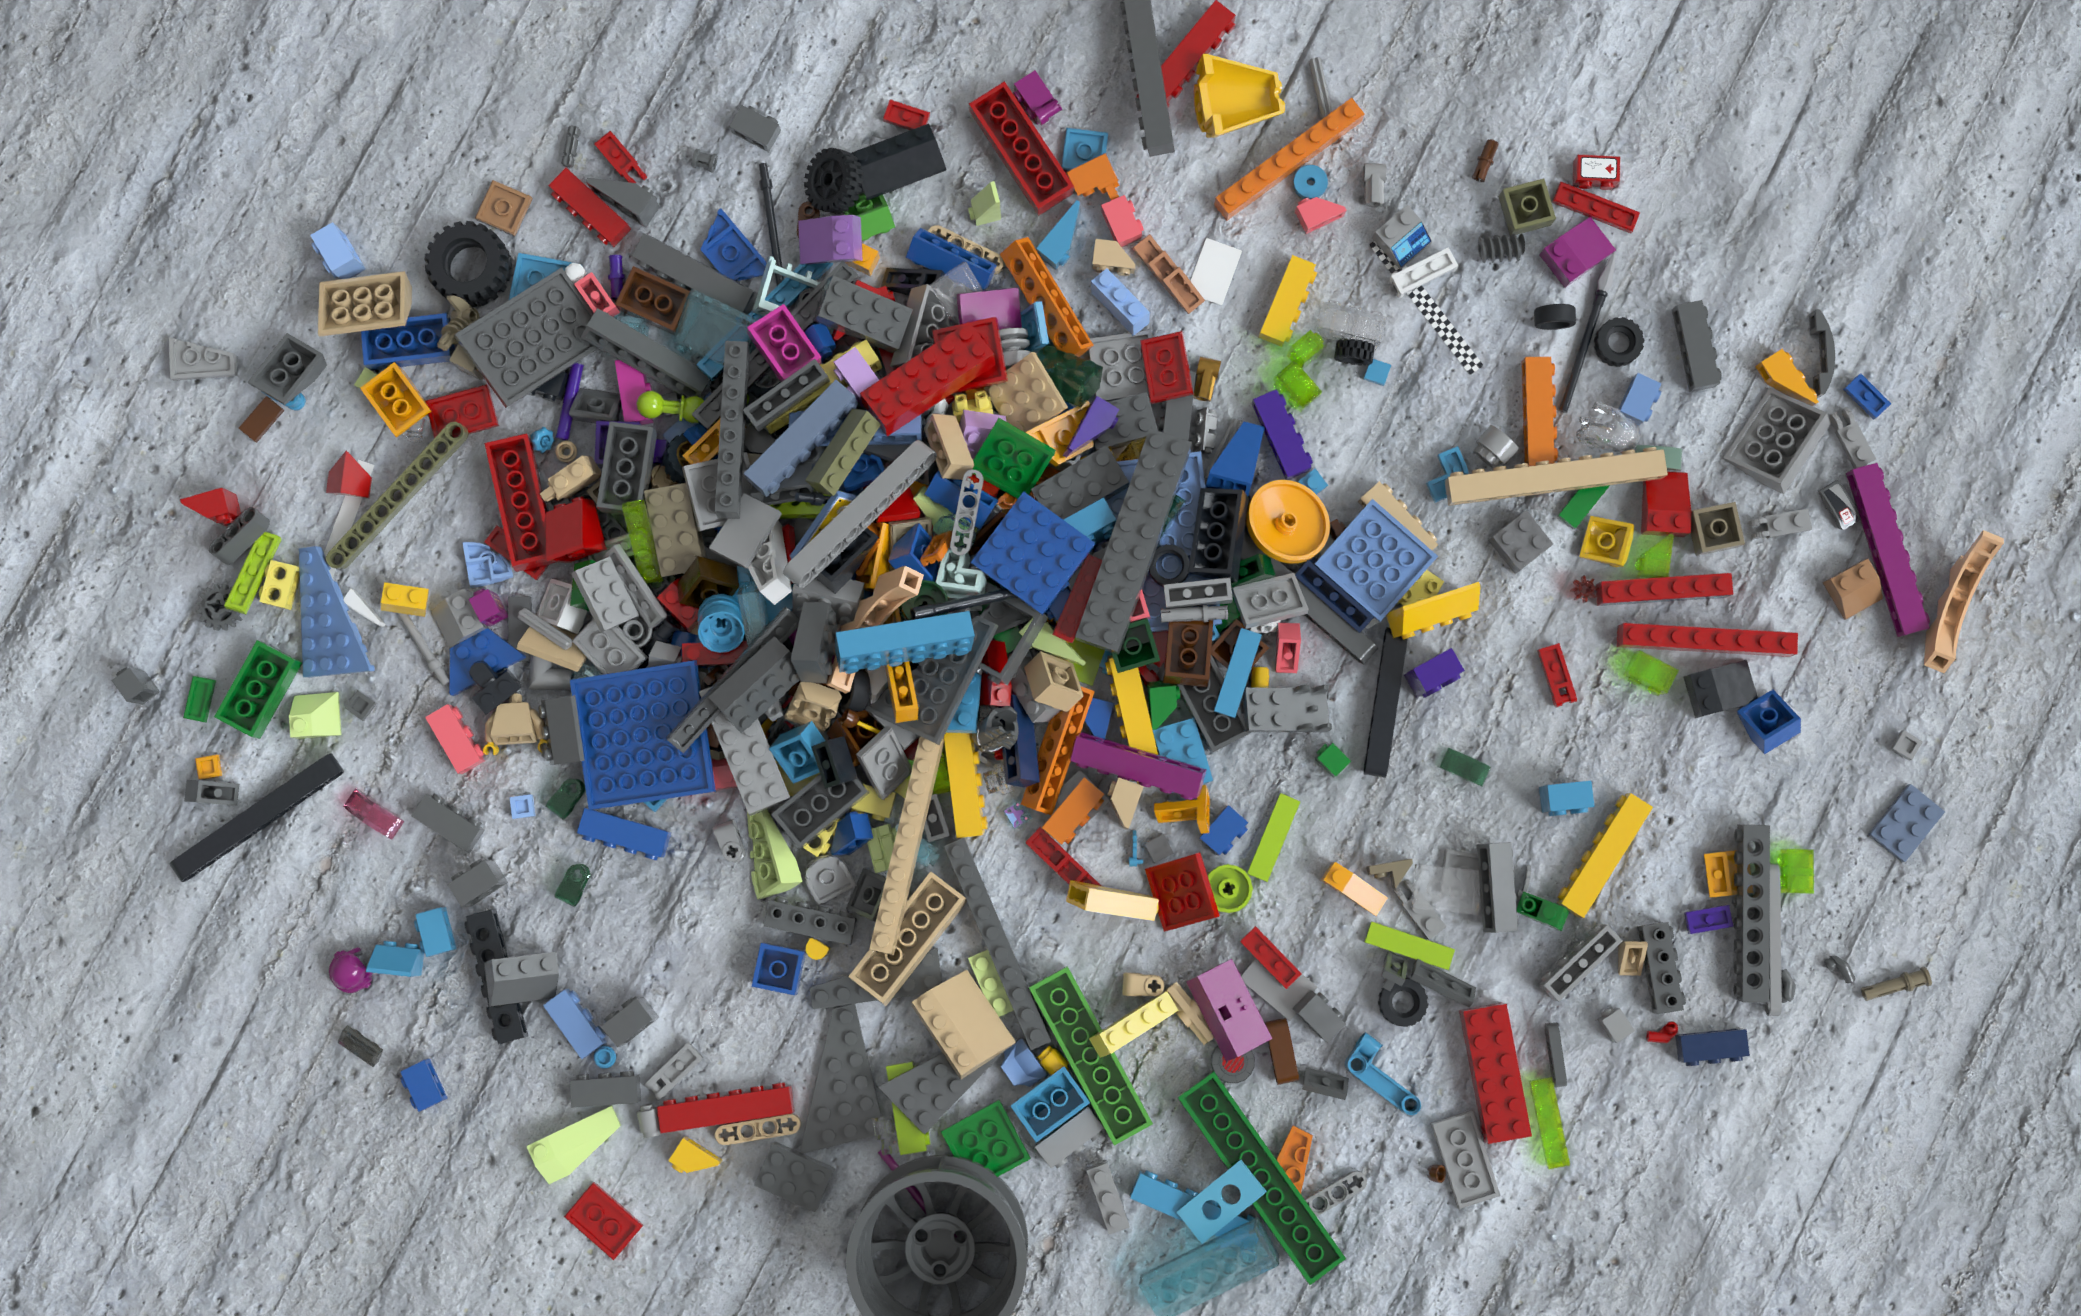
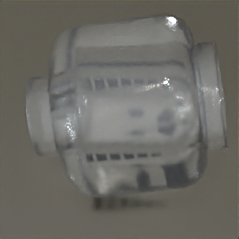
[401,415,430,443]

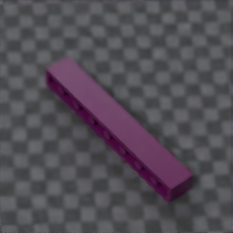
[1846,463,1930,637]

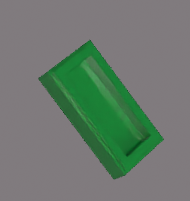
[183,676,216,723]

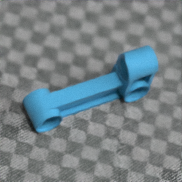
[1344,1032,1421,1115]

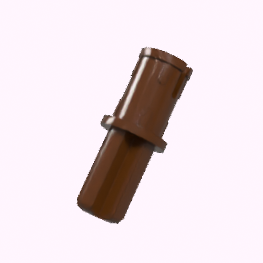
[1472,139,1499,182]

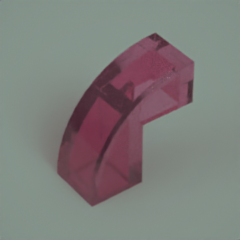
[343,788,404,840]

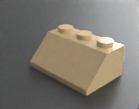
[1107,777,1144,830]

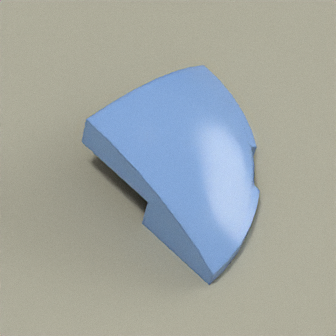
[462,542,513,588]

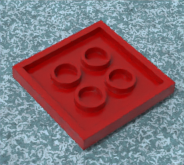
[932,317,1008,393]
[1145,852,1220,932]

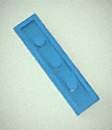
[1214,628,1262,718]

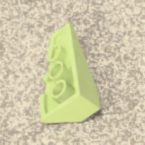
[747,809,802,900]
[527,1106,621,1184]

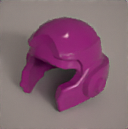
[329,947,373,993]

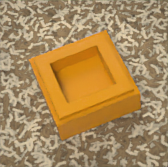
[195,754,222,780]

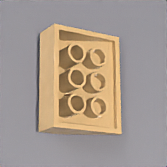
[318,271,412,337]
[912,970,1016,1080]

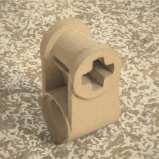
[1122,973,1164,996]

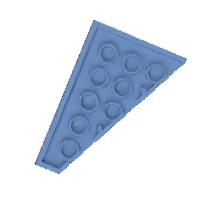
[299,546,375,678]

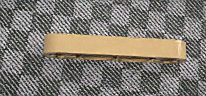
[928,225,1004,275]
[715,1113,801,1145]

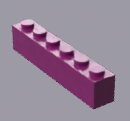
[1070,732,1207,800]

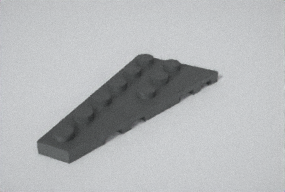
[877,1026,1017,1134]

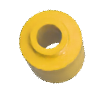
[1037,1045,1069,1076]

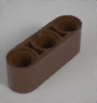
[1264,1018,1299,1085]

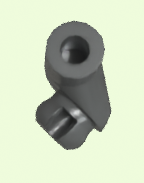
[1825,955,1856,983]
[1781,969,1796,1003]

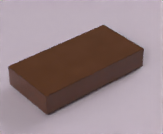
[239,396,285,443]

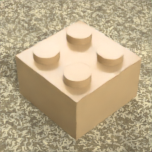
[1024,651,1084,712]

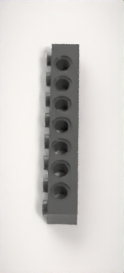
[715,341,750,519]
[1733,824,1770,1003]

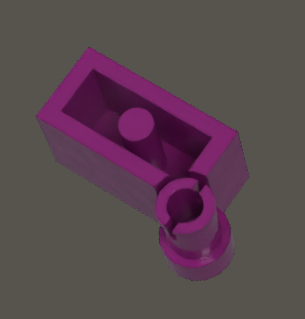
[1013,70,1062,126]

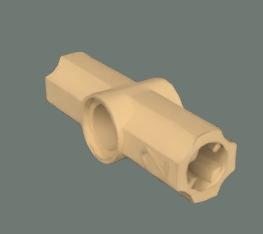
[1163,981,1214,1045]

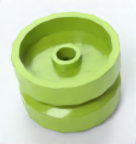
[1207,864,1253,913]

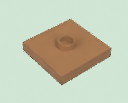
[475,180,533,236]

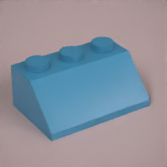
[1011,1066,1091,1142]

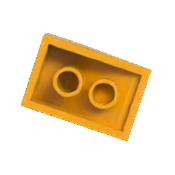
[360,362,431,438]

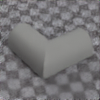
[529,655,574,691]

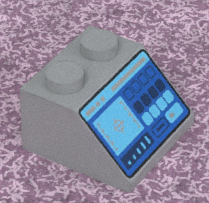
[1372,205,1432,270]

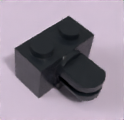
[469,661,522,715]

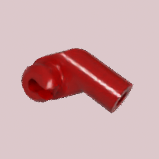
[1646,1021,1678,1043]

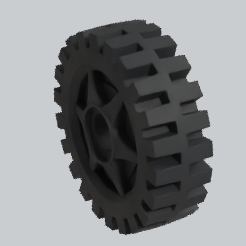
[804,148,864,214]

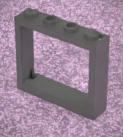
[948,582,1048,686]

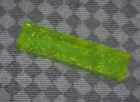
[622,500,663,583]
[1529,1077,1570,1169]

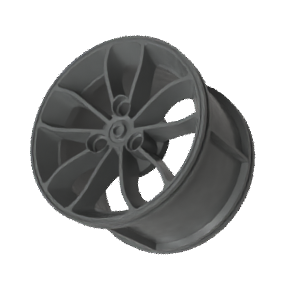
[846,1155,1028,1316]

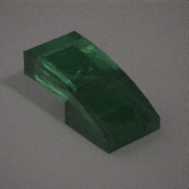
[1440,748,1491,787]

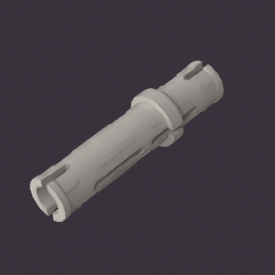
[1161,605,1228,623]

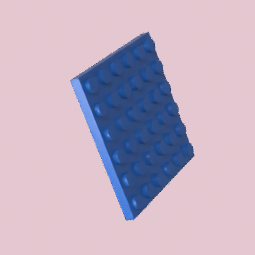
[570,660,716,810]

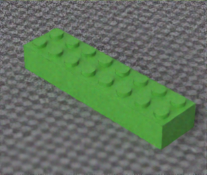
[1029,966,1153,1146]

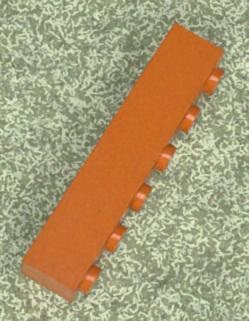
[1521,357,1558,467]

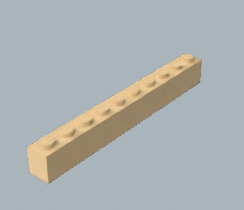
[1444,447,1668,506]
[869,737,944,955]

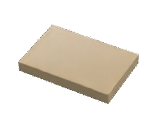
[517,624,587,672]

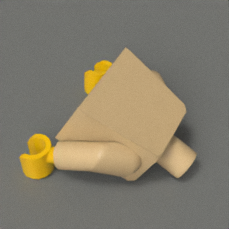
[483,693,547,756]

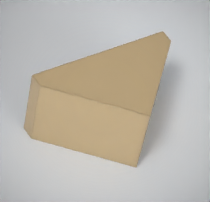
[1618,941,1648,976]

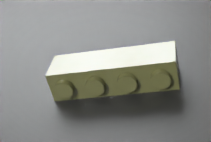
[805,409,881,496]

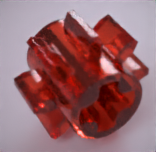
[1570,575,1599,603]

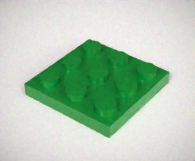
[972,417,1056,499]
[941,1099,1031,1191]

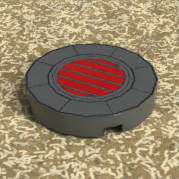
[1211,1045,1255,1083]

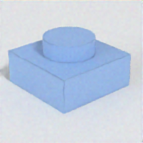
[510,794,536,819]

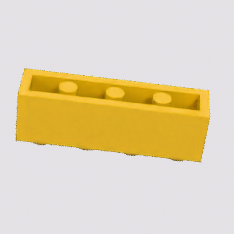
[1258,255,1318,347]

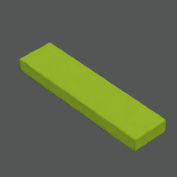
[224,532,282,615]
[1247,793,1301,882]
[1364,921,1455,970]

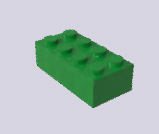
[214,640,302,739]

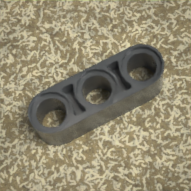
[209,507,270,565]

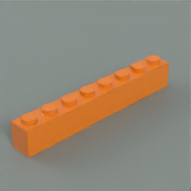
[1214,98,1365,221]

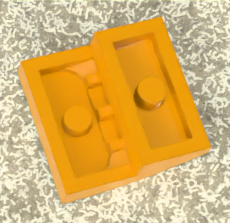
[1704,850,1754,898]

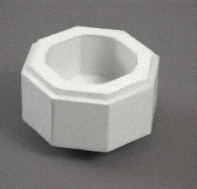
[565,263,587,284]

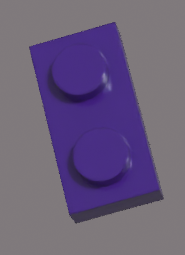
[1684,905,1734,934]

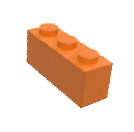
[1042,777,1104,845]

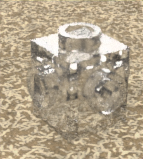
[982,763,1016,795]

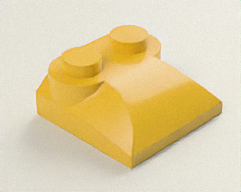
[1579,516,1634,567]

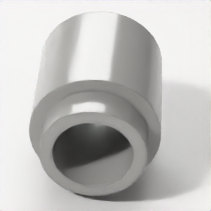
[636,1103,661,1138]

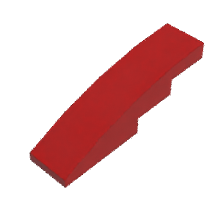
[1025,827,1102,886]

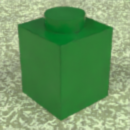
[1315,743,1351,778]

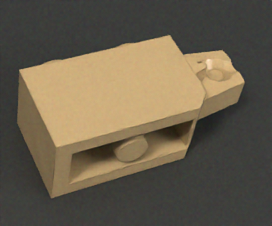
[540,455,602,502]

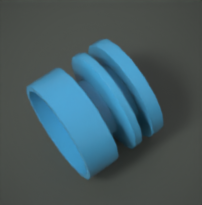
[698,594,745,653]

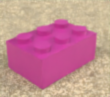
[747,304,821,382]

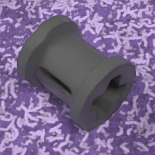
[692,149,718,173]

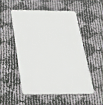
[1191,238,1242,305]

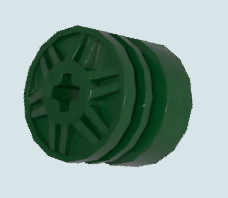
[901,580,948,621]

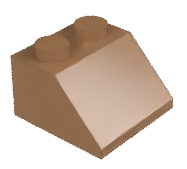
[1823,558,1883,620]

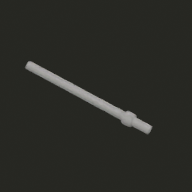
[375,574,450,686]

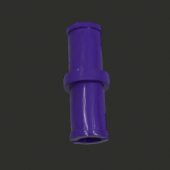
[608,255,625,300]

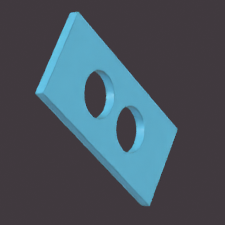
[1177,1160,1267,1244]

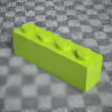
[886,1061,931,1155]

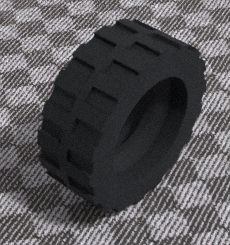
[1594,317,1645,367]
[1378,978,1429,1027]

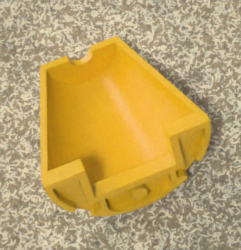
[1194,54,1285,138]

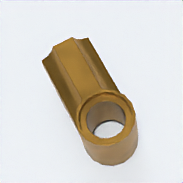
[1193,356,1221,402]

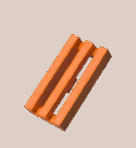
[920,531,953,567]

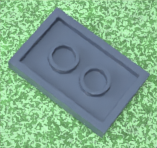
[1868,784,1945,862]

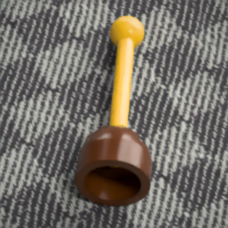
[840,708,880,734]

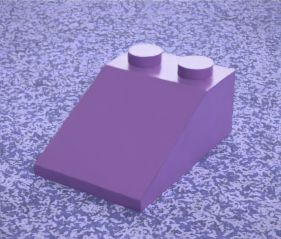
[798,215,862,265]

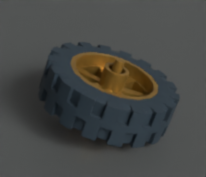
[662,433,693,484]

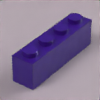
[1251,389,1313,480]

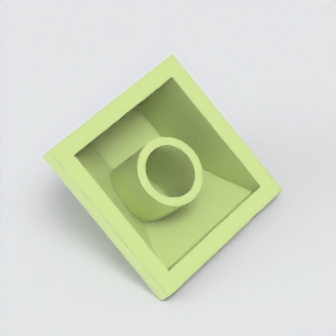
[289,692,341,739]

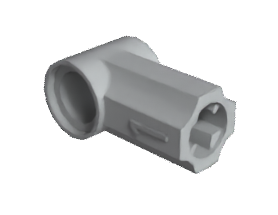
[1363,163,1387,207]

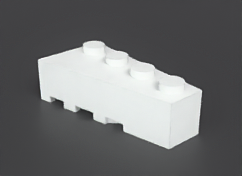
[748,521,792,605]

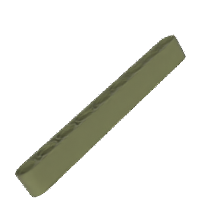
[326,422,469,569]

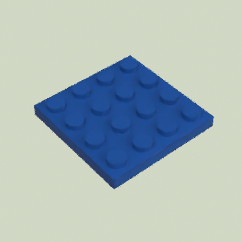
[971,492,1095,616]

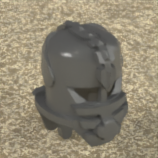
[972,706,1018,752]

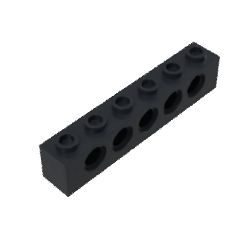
[464,909,528,1045]

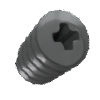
[1478,234,1525,263]

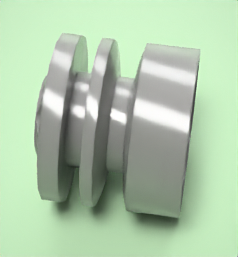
[999,328,1031,371]

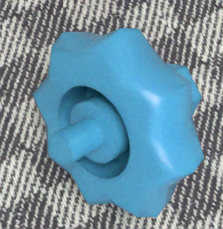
[531,427,555,454]

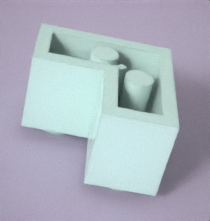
[936,547,987,599]

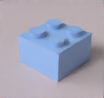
[310,222,366,279]

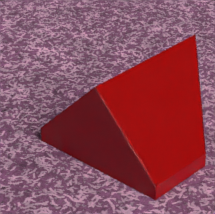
[326,450,372,498]

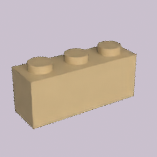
[924,414,974,480]

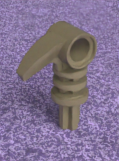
[437,295,480,351]

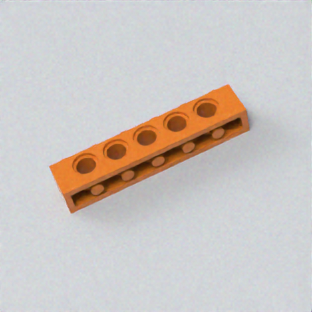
[1000,237,1094,363]
[1021,686,1095,815]

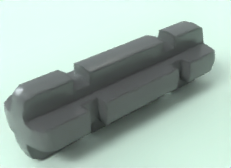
[561,125,581,168]

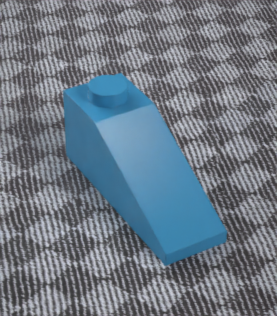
[1036,200,1080,269]

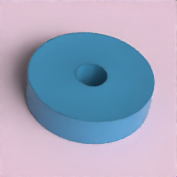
[1293,165,1328,200]

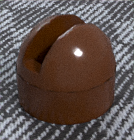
[1427,1164,1446,1183]

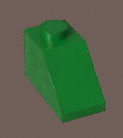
[1147,681,1180,730]

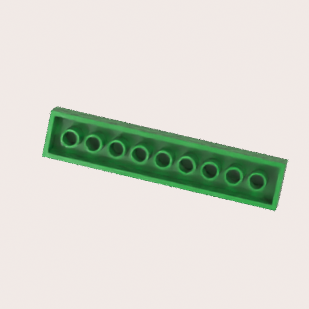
[1177,1072,1346,1285]

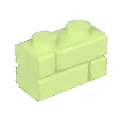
[867,824,897,873]

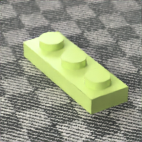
[968,949,1014,1017]

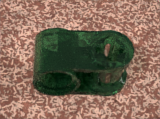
[546,779,586,820]
[554,864,591,907]

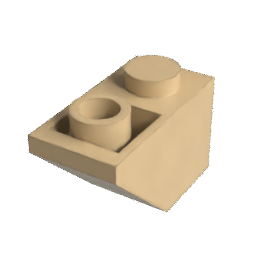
[1092,239,1136,276]

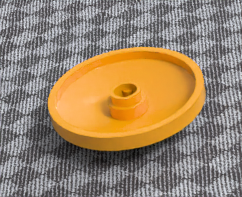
[1246,480,1330,563]

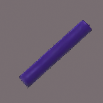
[556,363,584,441]

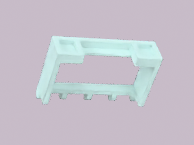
[753,256,834,335]

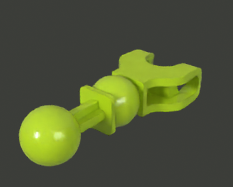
[637,391,750,423]

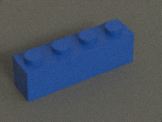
[906,228,997,292]
[577,808,672,860]

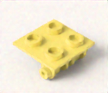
[1397,570,1444,606]

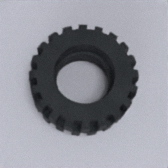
[424,221,512,308]

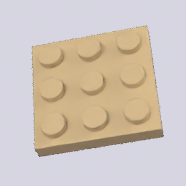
[984,352,1068,432]

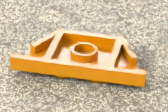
[1025,401,1094,466]

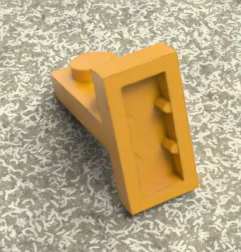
[1154,785,1210,834]

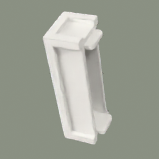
[1389,247,1458,299]

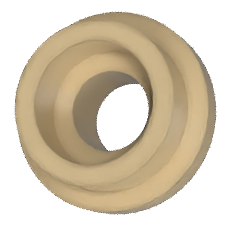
[555,441,577,463]

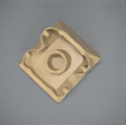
[784,682,842,732]

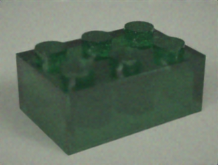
[1036,345,1103,407]

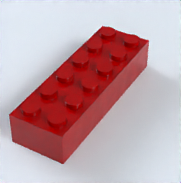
[969,81,1074,216]
[860,322,995,437]
[484,433,557,572]
[1459,1003,1532,1144]

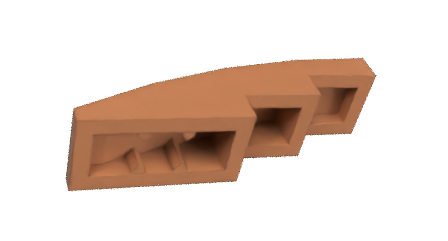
[1132,234,1205,314]

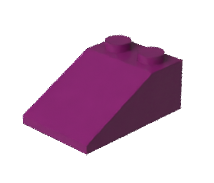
[1539,217,1616,288]

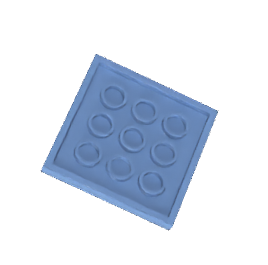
[1315,499,1438,622]

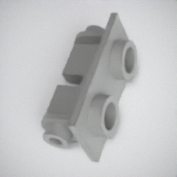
[1192,407,1218,454]

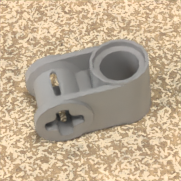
[712,819,745,863]

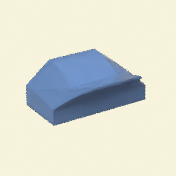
[1001,1038,1047,1087]

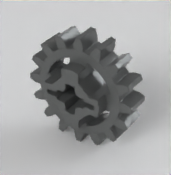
[196,584,243,631]

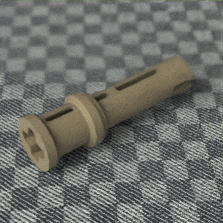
[1861,967,1932,1001]

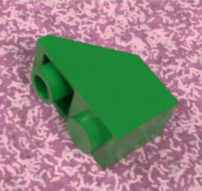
[1516,891,1570,931]

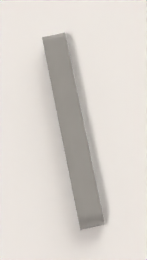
[783,440,937,588]

